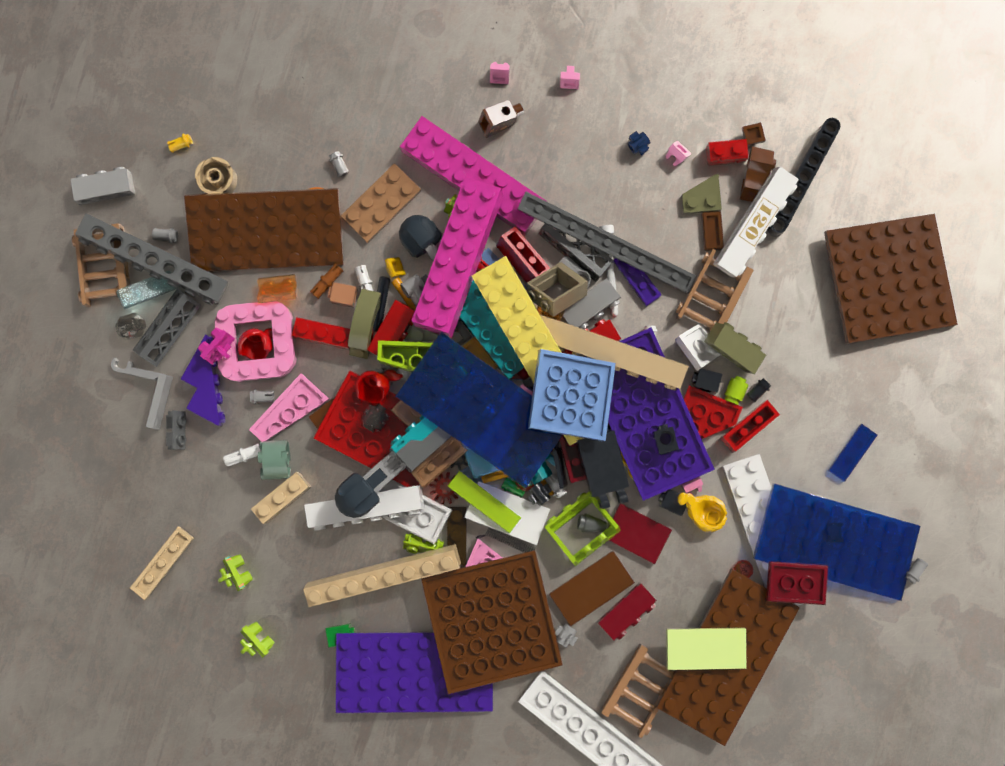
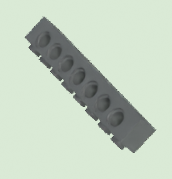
[75,214,228,305]

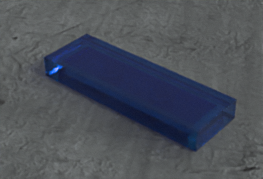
[828,424,878,482]

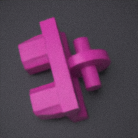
[198,327,235,365]

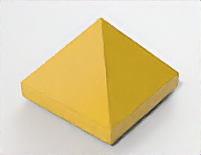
[385,257,406,277]

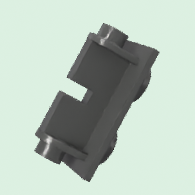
[166,410,186,450]

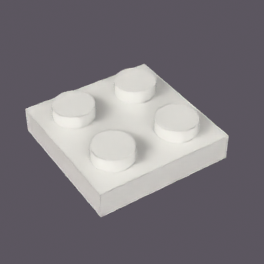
[675,323,721,371]

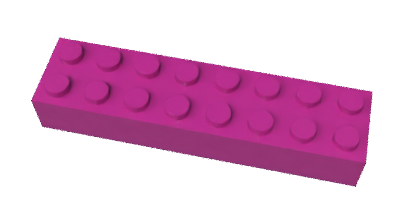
[400,116,547,236]
[412,177,504,338]

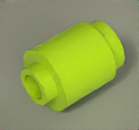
[724,376,749,405]

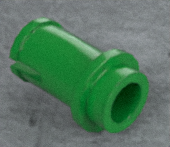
[501,478,527,498]

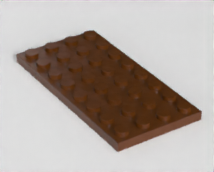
[184,188,344,271]
[655,569,800,746]

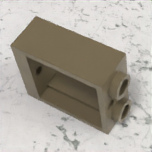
[527,262,588,317]

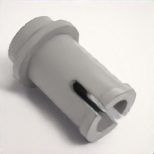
[329,151,349,177]
[152,228,178,243]
[250,389,274,404]
[905,558,928,584]

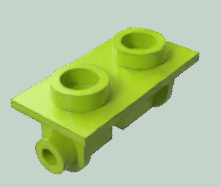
[403,532,444,554]

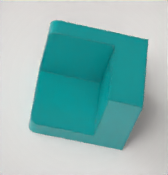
[525,454,553,485]

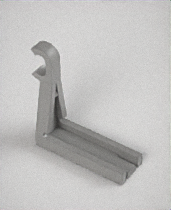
[111,358,173,430]

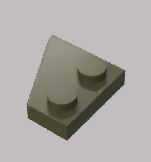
[682,174,722,214]

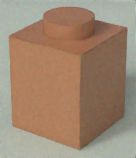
[328,282,358,308]

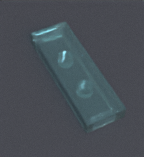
[116,270,177,309]

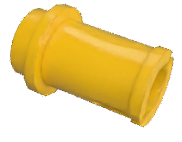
[167,133,193,153]

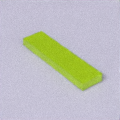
[447,471,521,533]

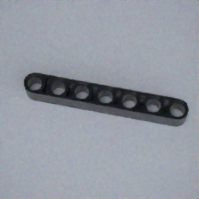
[767,117,841,237]

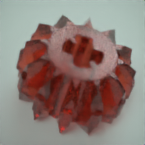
[429,472,459,504]

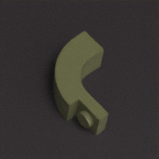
[348,289,381,359]

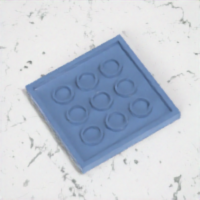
[528,349,616,441]

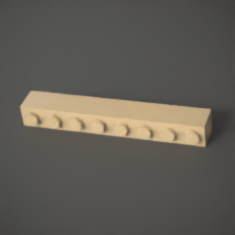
[540,314,688,391]
[303,544,461,607]

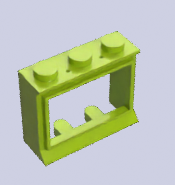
[545,492,621,566]

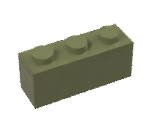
[704,322,766,375]

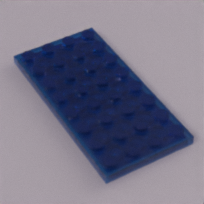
[395,332,563,488]
[753,483,921,601]

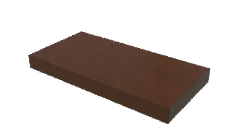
[549,551,635,626]

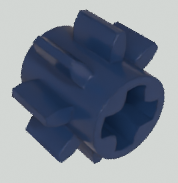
[627,131,651,155]

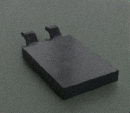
[576,430,629,509]

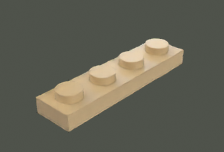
[130,526,194,600]

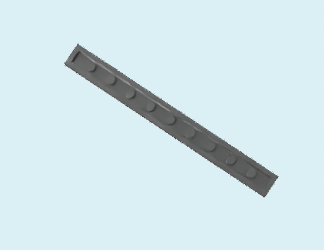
[517,192,696,293]

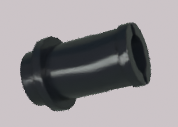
[746,378,771,402]

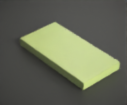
[666,628,746,670]

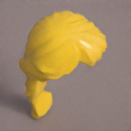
[677,492,727,532]

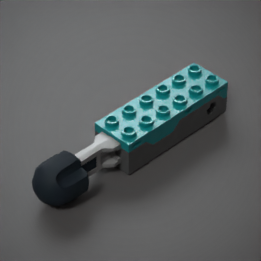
[399,215,530,381]
[335,370,501,518]

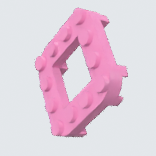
[215,301,297,382]

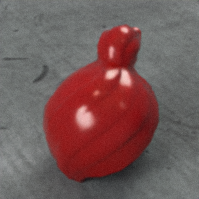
[237,328,273,360]
[355,370,403,404]

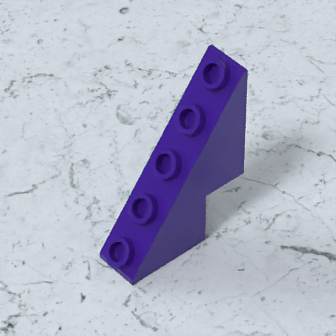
[181,334,226,427]

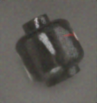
[115,313,146,340]
[360,404,389,433]

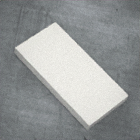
[378,480,452,544]
[464,481,550,545]

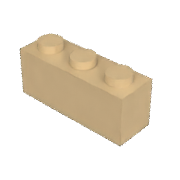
[251,472,311,524]

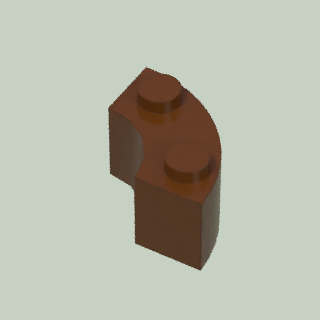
[740,146,777,202]

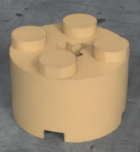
[195,157,237,194]

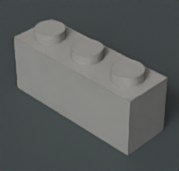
[70,167,135,205]
[560,278,621,329]

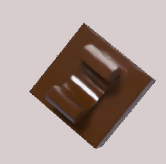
[742,122,766,146]

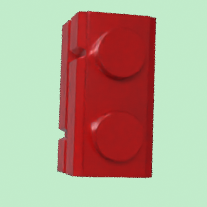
[706,139,748,166]

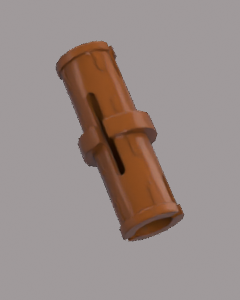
[310,263,344,299]

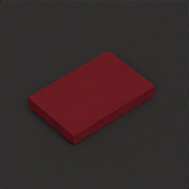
[608,503,672,564]
[766,561,828,605]

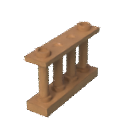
[72,223,133,307]
[675,249,754,331]
[600,644,675,738]

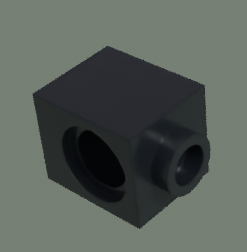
[691,368,722,394]
[653,424,679,455]
[658,489,687,516]

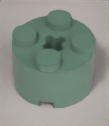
[258,440,291,480]

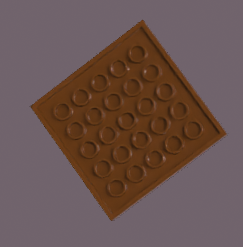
[824,213,958,344]
[421,550,563,694]

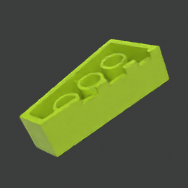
[377,341,458,385]

